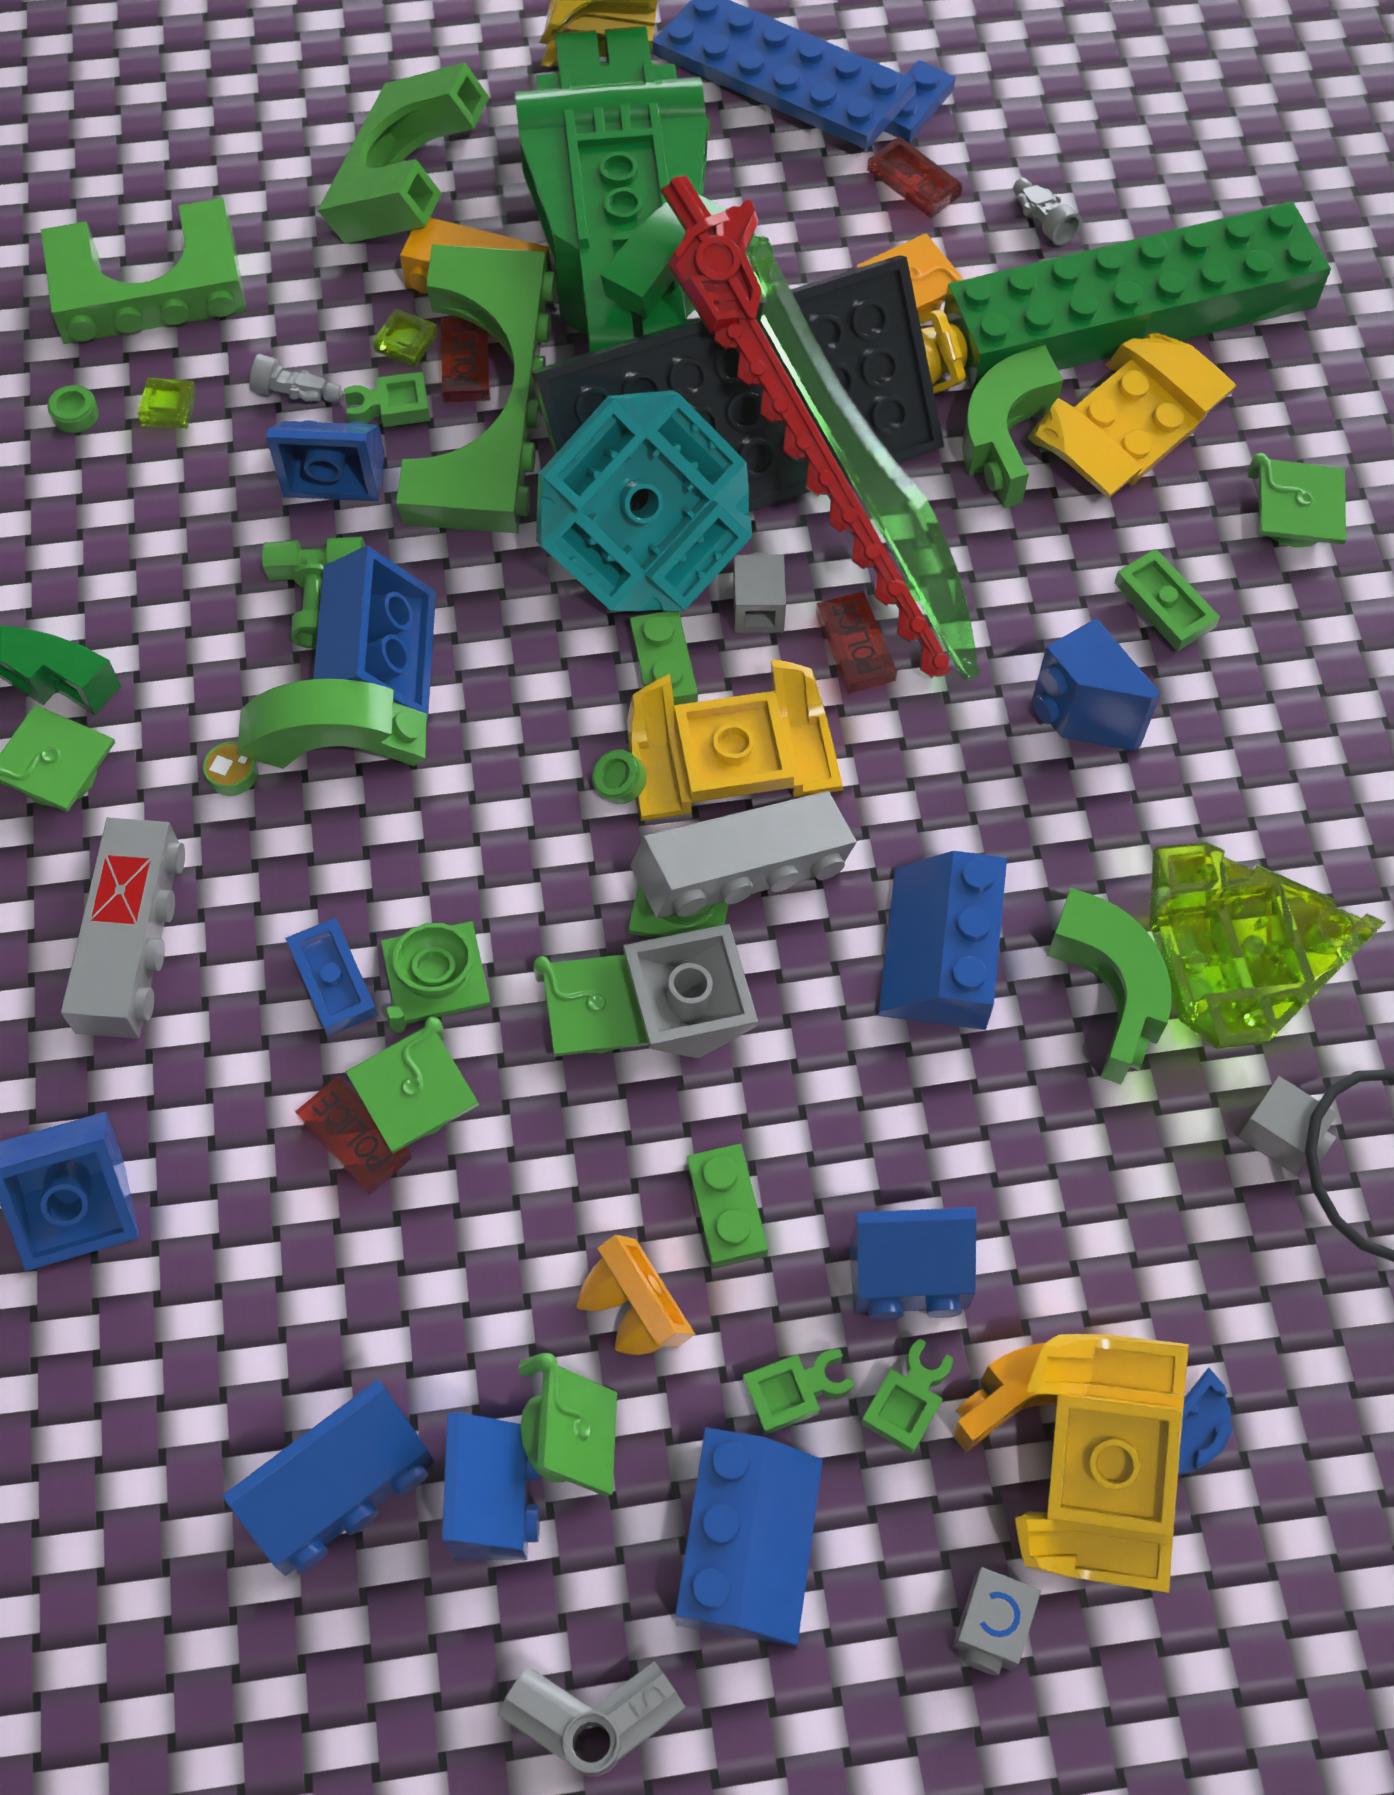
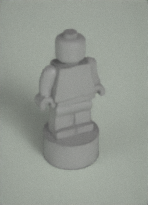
[1013,178,1082,246]
[249,354,344,403]

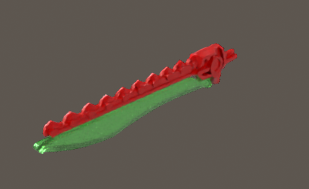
[660,174,980,681]

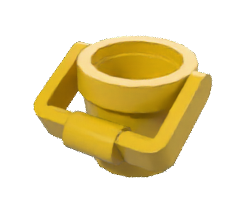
[919,310,968,394]

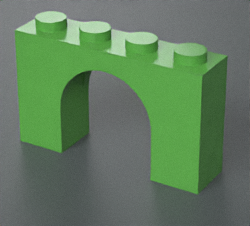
[318,62,490,244]
[41,198,247,344]

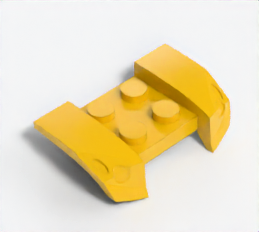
[539,0,658,67]
[1027,333,1237,498]
[627,659,844,821]
[1015,1334,1189,1593]

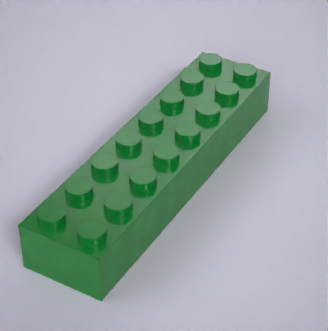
[944,201,1331,391]

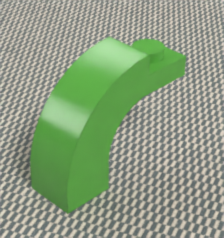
[962,345,1063,508]
[237,679,427,769]
[1047,888,1172,1084]

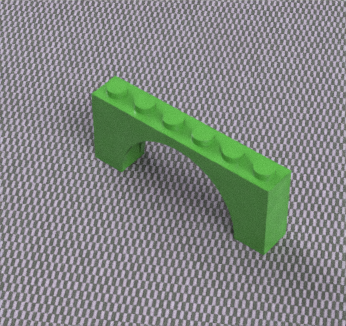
[396,244,556,534]

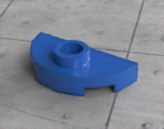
[1178,1368,1232,1476]

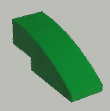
[601,194,727,318]
[0,625,121,715]

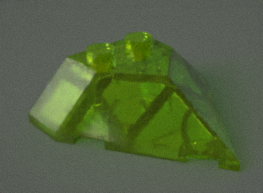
[1149,842,1386,1050]

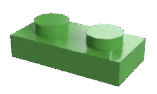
[1114,548,1220,652]
[630,611,698,705]
[686,1144,768,1269]

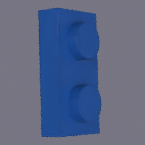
[884,59,956,144]
[285,917,378,1037]

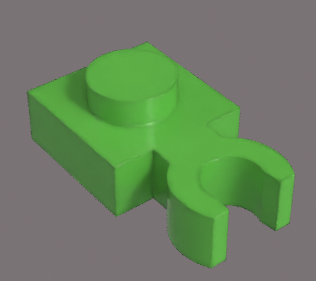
[344,371,430,427]
[861,1339,953,1455]
[742,1349,855,1436]

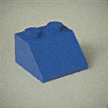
[266,420,385,501]
[1031,618,1161,751]
[0,1111,139,1272]
[849,1207,977,1321]
[442,1412,541,1561]

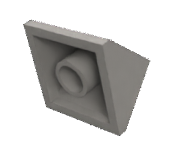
[623,924,758,1059]

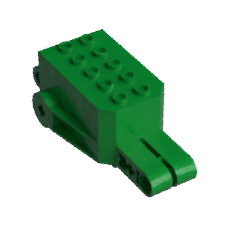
[515,26,707,352]

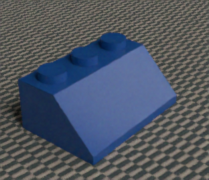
[313,545,436,719]
[878,850,1007,1030]
[222,1379,434,1576]
[675,1427,823,1647]

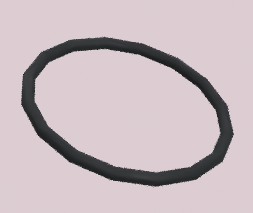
[1305,1069,1394,1262]

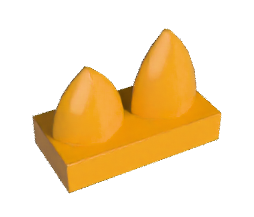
[576,1235,696,1355]

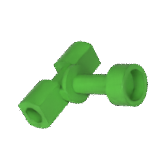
[262,536,365,649]

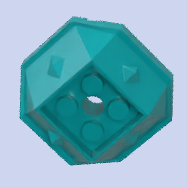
[536,390,752,611]

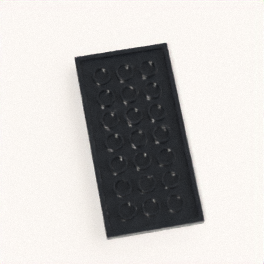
[531,255,945,512]

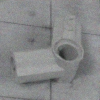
[497,1661,686,1777]

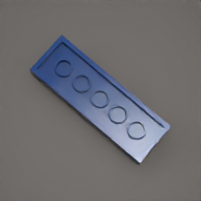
[652,0,916,150]

